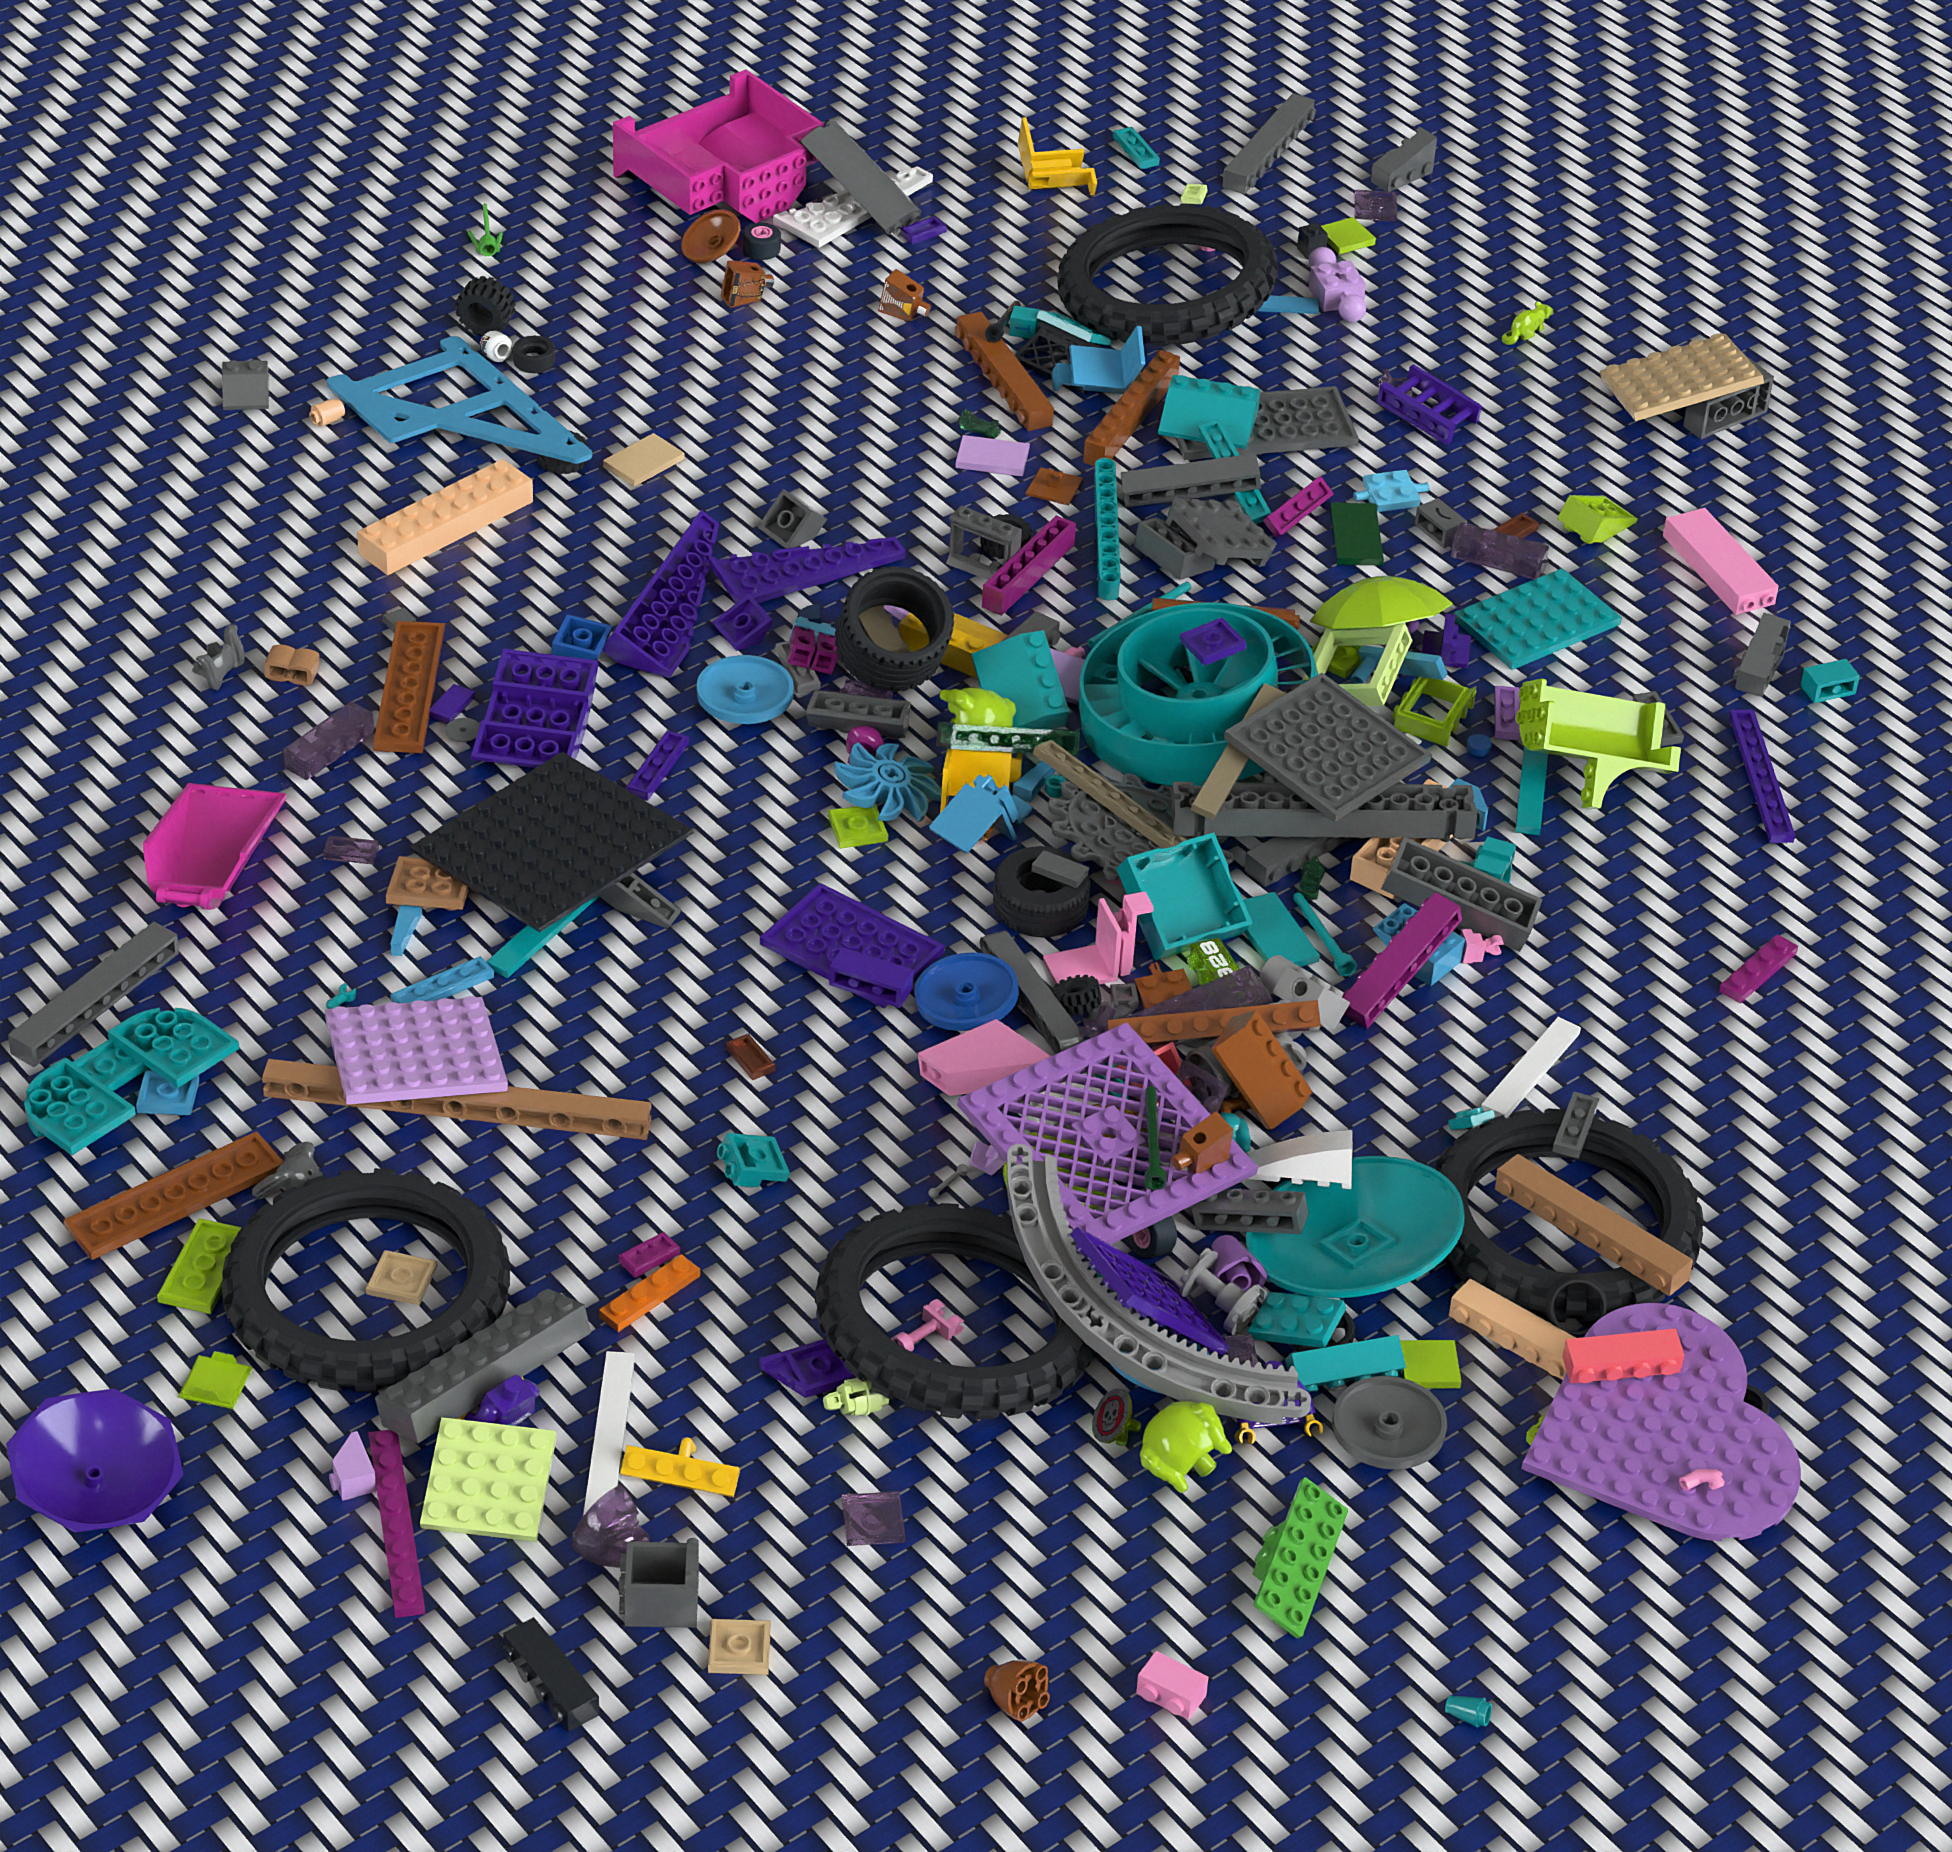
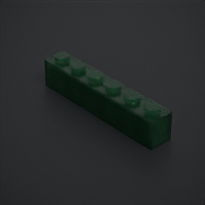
[936,722,1080,756]

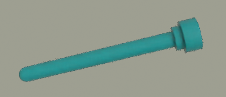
[1293,893,1357,977]

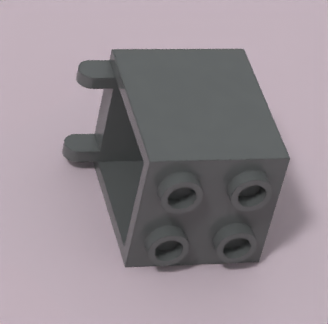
[619,1538,699,1628]

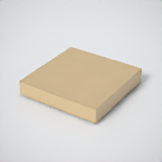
[366,1250,437,1306]
[708,1619,771,1675]

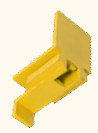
[1018,117,1097,195]
[940,747,1023,813]

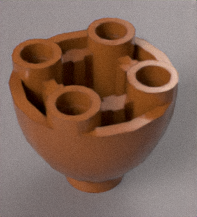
[984,1659,1050,1722]

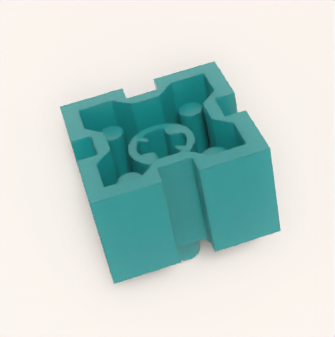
[1459,837,1516,884]

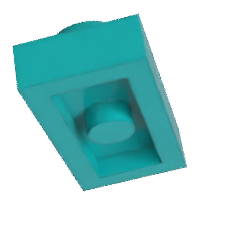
[1448,1107,1496,1130]

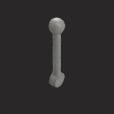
[928,1164,968,1198]

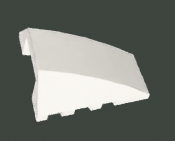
[1247,1130,1353,1189]

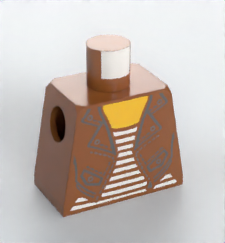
[878,269,931,321]

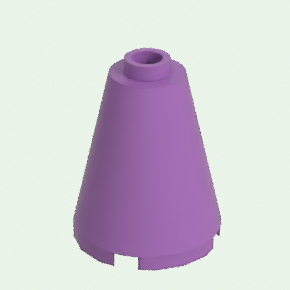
[1211,1235,1267,1292]

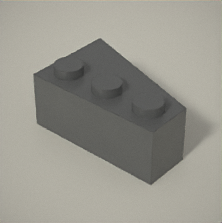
[1134,517,1215,580]
[1733,613,1791,697]

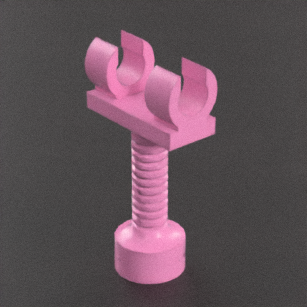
[891,1299,965,1352]

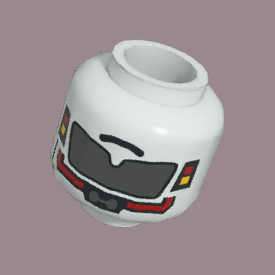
[480,331,513,362]

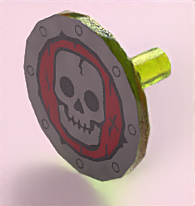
[1092,1389,1141,1446]

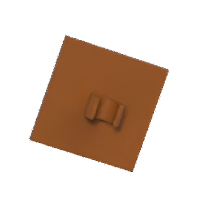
[1026,467,1083,506]

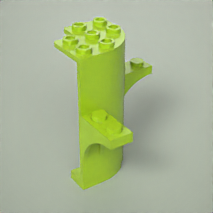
[1516,678,1681,810]

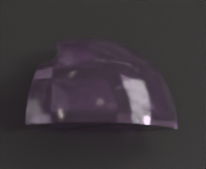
[572,1484,650,1568]

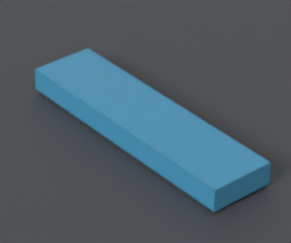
[390,956,494,1003]

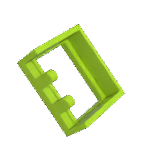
[1392,676,1477,747]

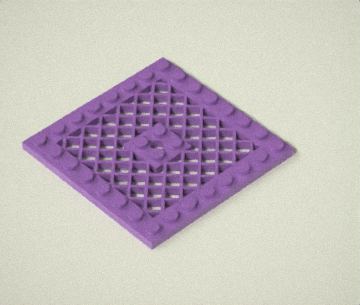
[957,1022,1259,1245]

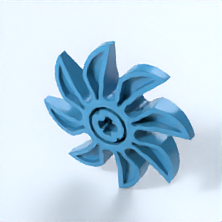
[834,742,942,822]

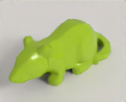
[1502,301,1553,345]

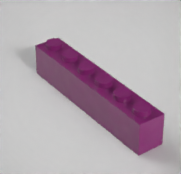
[982,515,1076,616]
[1342,892,1462,1029]

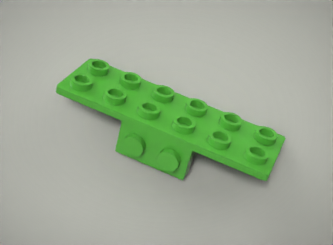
[1252,1477,1348,1639]

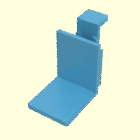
[1051,326,1145,394]
[929,774,1032,853]

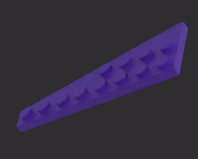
[709,537,906,603]

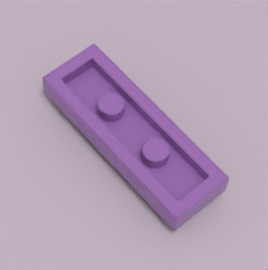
[1494,686,1520,740]

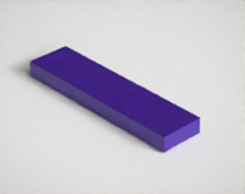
[625,730,689,801]

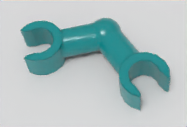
[326,983,356,1009]

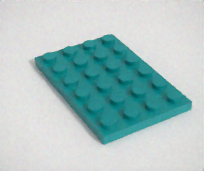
[1454,568,1622,670]

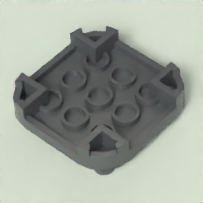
[1166,498,1277,567]

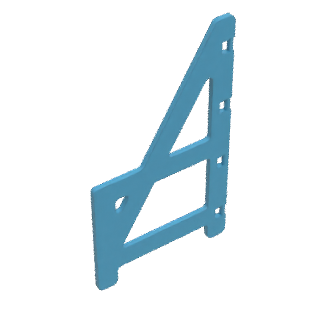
[327,336,592,464]

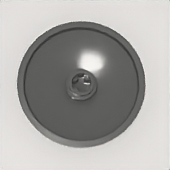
[1332,1376,1447,1469]

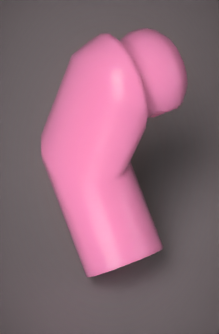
[1679,1469,1725,1491]

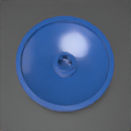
[914,952,1019,1031]

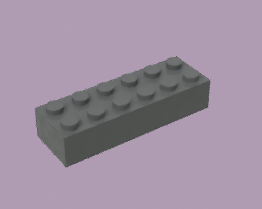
[1381,837,1543,952]

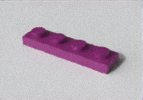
[1263,476,1334,539]
[1719,934,1798,1004]

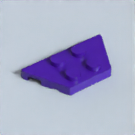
[759,1339,856,1398]

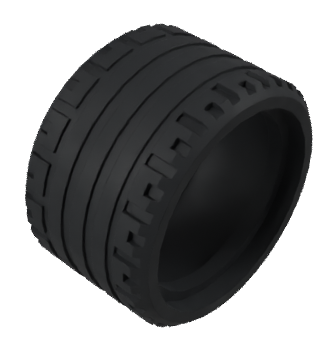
[835,566,954,692]

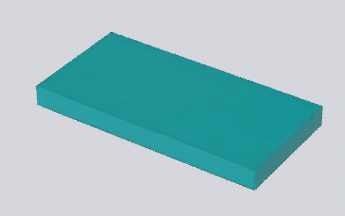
[1243,892,1320,967]

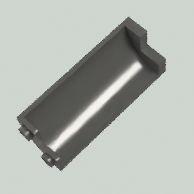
[801,121,922,235]

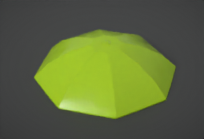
[1310,576,1452,629]

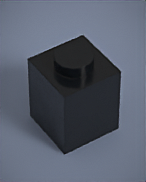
[1297,223,1328,259]

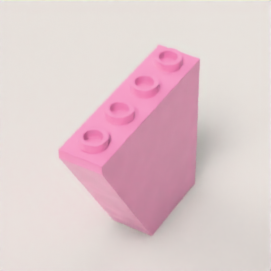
[918,1019,1051,1096]

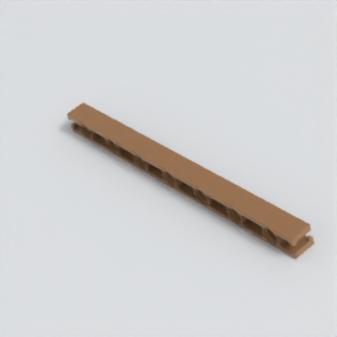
[262,1059,651,1140]

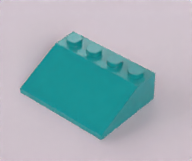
[1158,375,1261,449]
[971,630,1070,735]

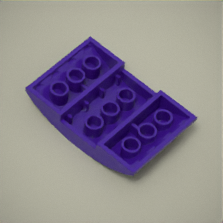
[471,649,598,768]

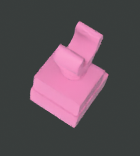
[1460,929,1504,963]

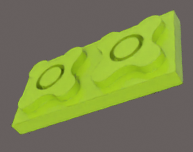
[157,1218,241,1314]

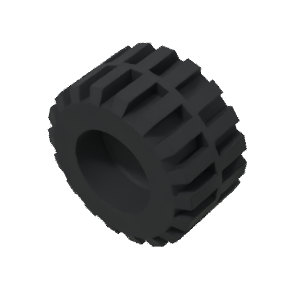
[455,276,516,337]

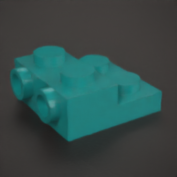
[717,1133,790,1187]

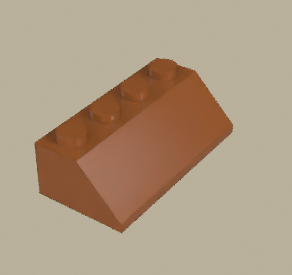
[1211,1010,1313,1131]

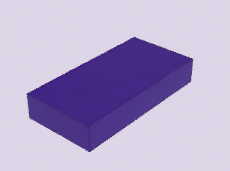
[900,216,947,245]
[429,684,475,724]

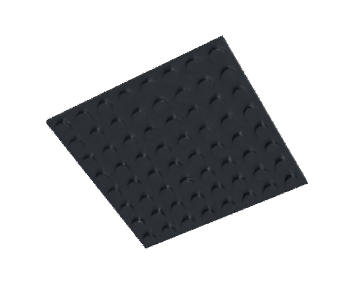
[409,752,694,933]

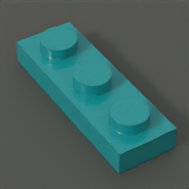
[1113,127,1160,169]

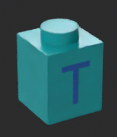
[1009,306,1043,339]

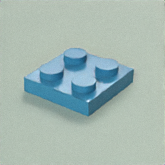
[136,1071,200,1115]

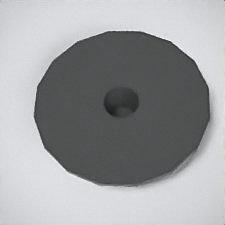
[445,718,480,742]

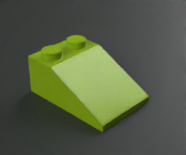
[1557,495,1638,544]

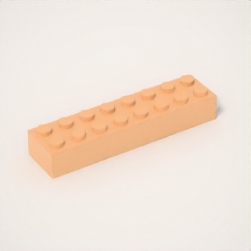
[357,459,533,575]

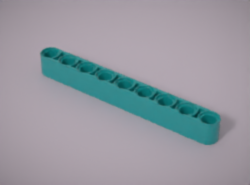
[1094,458,1121,601]

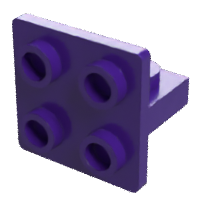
[1422,614,1471,668]

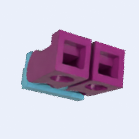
[787,616,838,675]

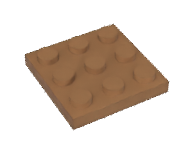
[386,856,469,910]

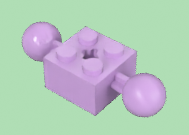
[1309,247,1366,322]

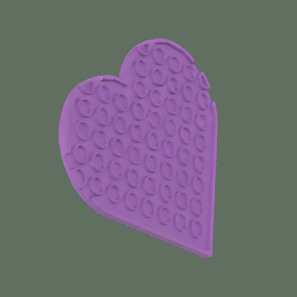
[1521,1303,1801,1541]

